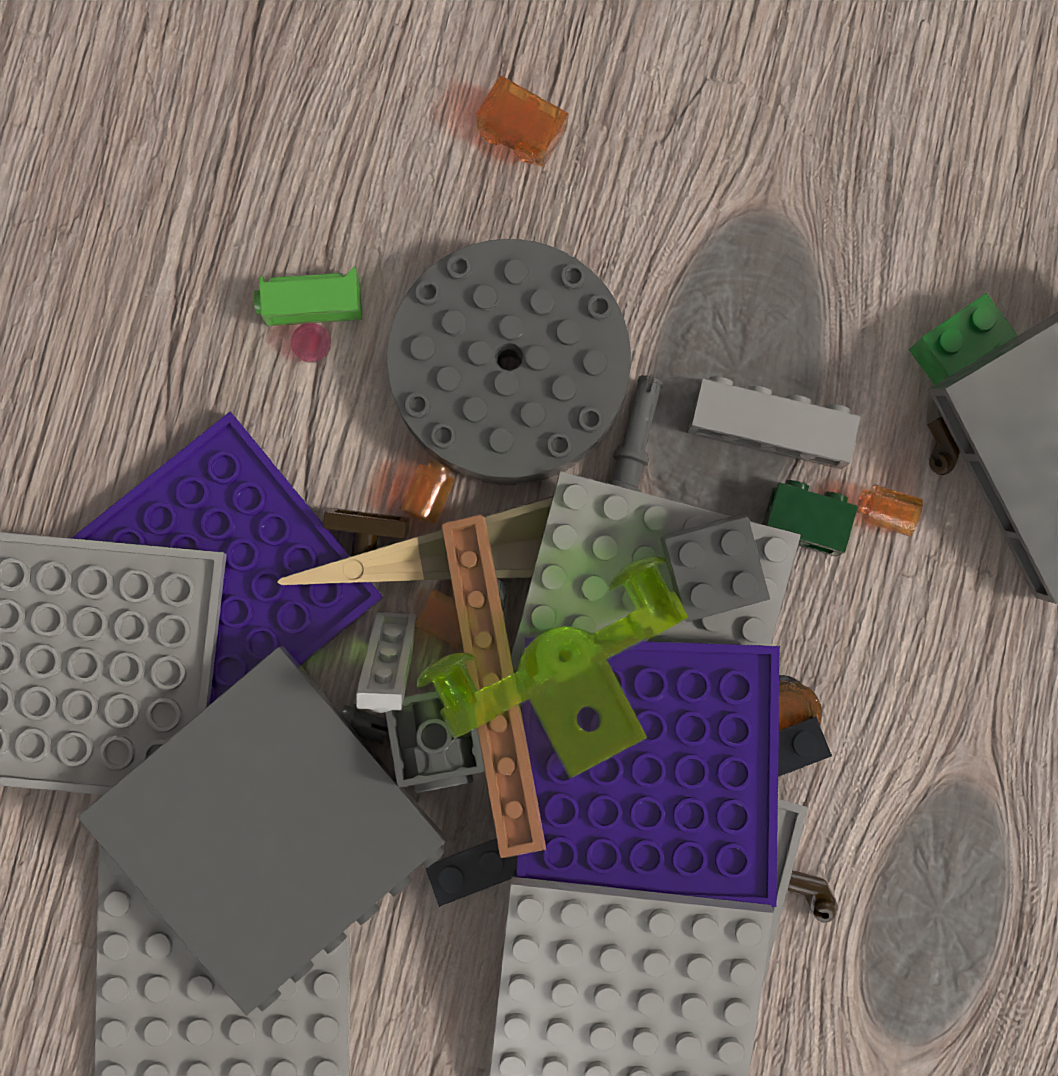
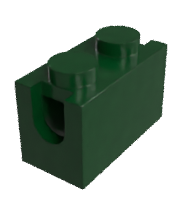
[762,480,858,557]

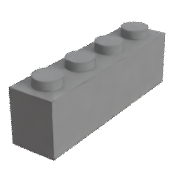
[687,376,861,469]

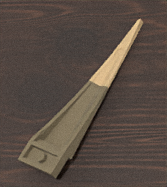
[277,496,553,585]

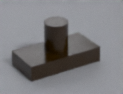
[323,507,410,557]

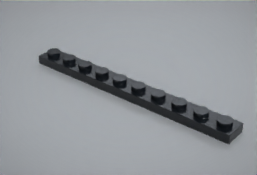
[426,717,832,907]

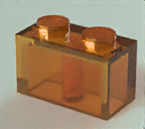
[476,75,569,167]

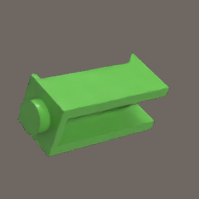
[254,265,362,326]

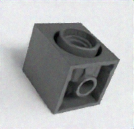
[385,685,485,793]

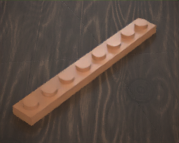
[442,515,546,858]

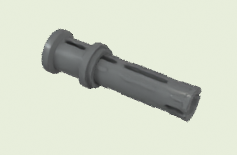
[607,375,663,492]

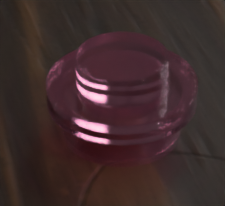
[291,323,331,363]

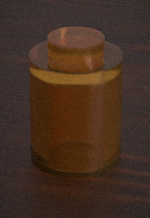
[399,460,455,525]
[857,484,923,537]

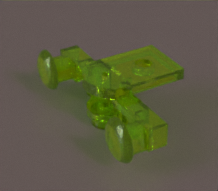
[416,556,689,778]

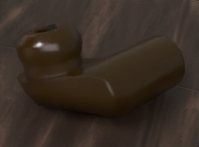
[927,417,960,475]
[788,870,838,923]

